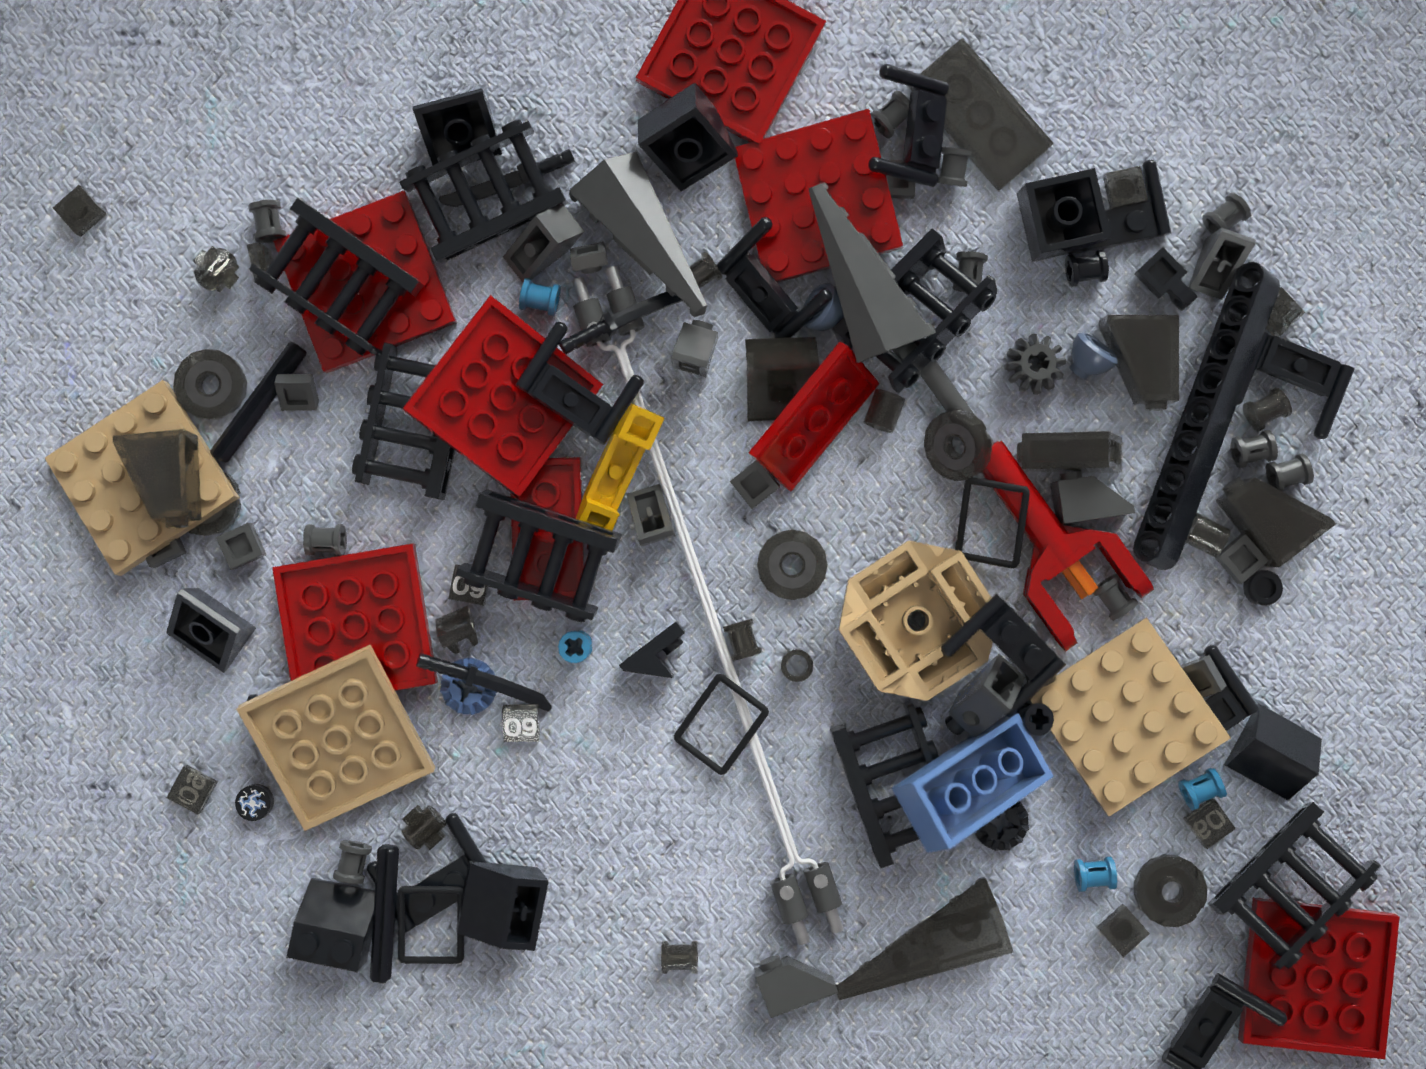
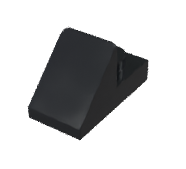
[619,621,685,678]

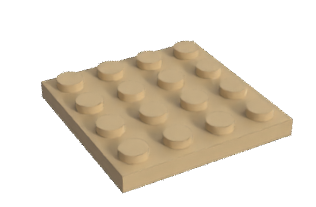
[45,380,240,576]
[1029,617,1231,816]
[236,644,435,831]

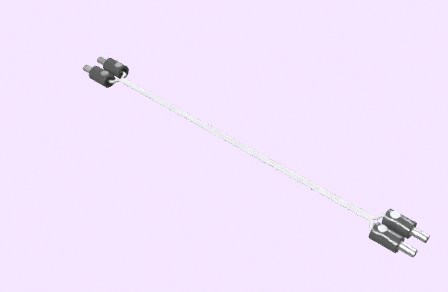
[572,266,844,945]

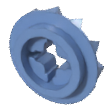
[440,658,497,715]

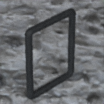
[955,477,1030,568]
[674,674,769,775]
[397,886,464,964]

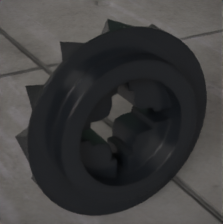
[974,801,1029,851]

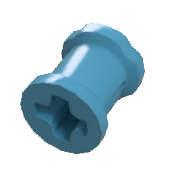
[519,278,561,317]
[558,630,593,663]
[1178,768,1227,811]
[1074,856,1117,892]

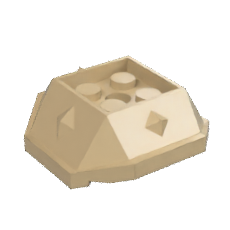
[838,541,993,701]

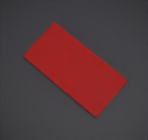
[748,341,880,492]
[510,457,584,600]

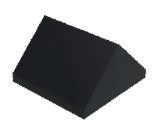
[412,88,502,166]
[166,588,256,673]
[1224,703,1322,800]

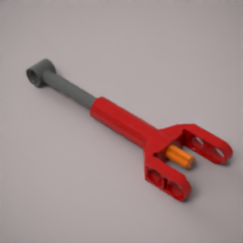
[892,342,1154,652]

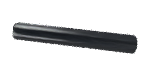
[210,342,307,463]
[370,844,399,984]

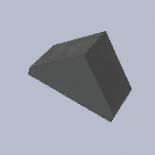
[1189,228,1256,300]
[626,484,676,546]

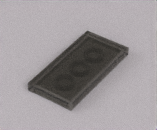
[908,38,1054,192]

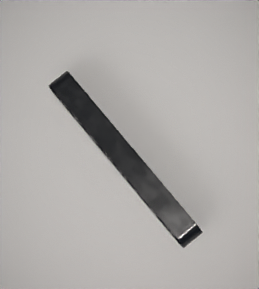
[1133,262,1280,570]

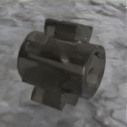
[193,246,239,292]
[401,805,446,850]

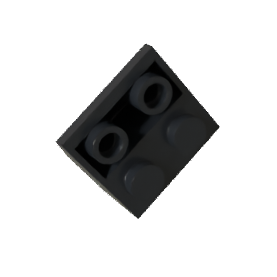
[456,861,549,951]

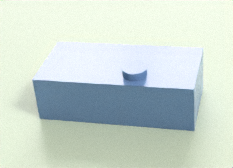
[891,713,1054,853]

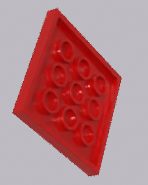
[636,0,826,145]
[735,109,904,283]
[273,190,457,373]
[401,295,604,497]
[272,543,438,691]
[1238,897,1400,1060]

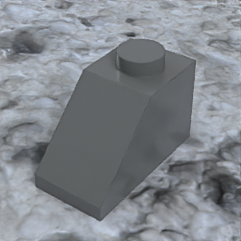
[503,204,585,283]
[671,320,718,377]
[1050,471,1135,524]
[754,955,838,1018]

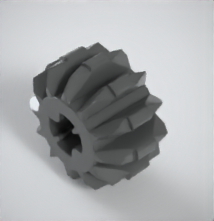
[1004,333,1066,395]

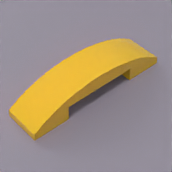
[576,403,665,530]

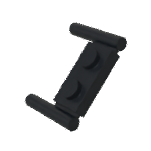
[868,64,949,187]
[1068,160,1172,255]
[716,217,833,345]
[515,322,644,445]
[1237,331,1355,439]
[941,593,1066,717]
[1204,645,1260,731]
[366,813,487,933]
[1162,973,1287,1069]

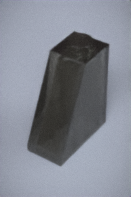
[1099,315,1179,411]
[112,429,202,528]
[1017,431,1122,473]
[1216,477,1336,567]

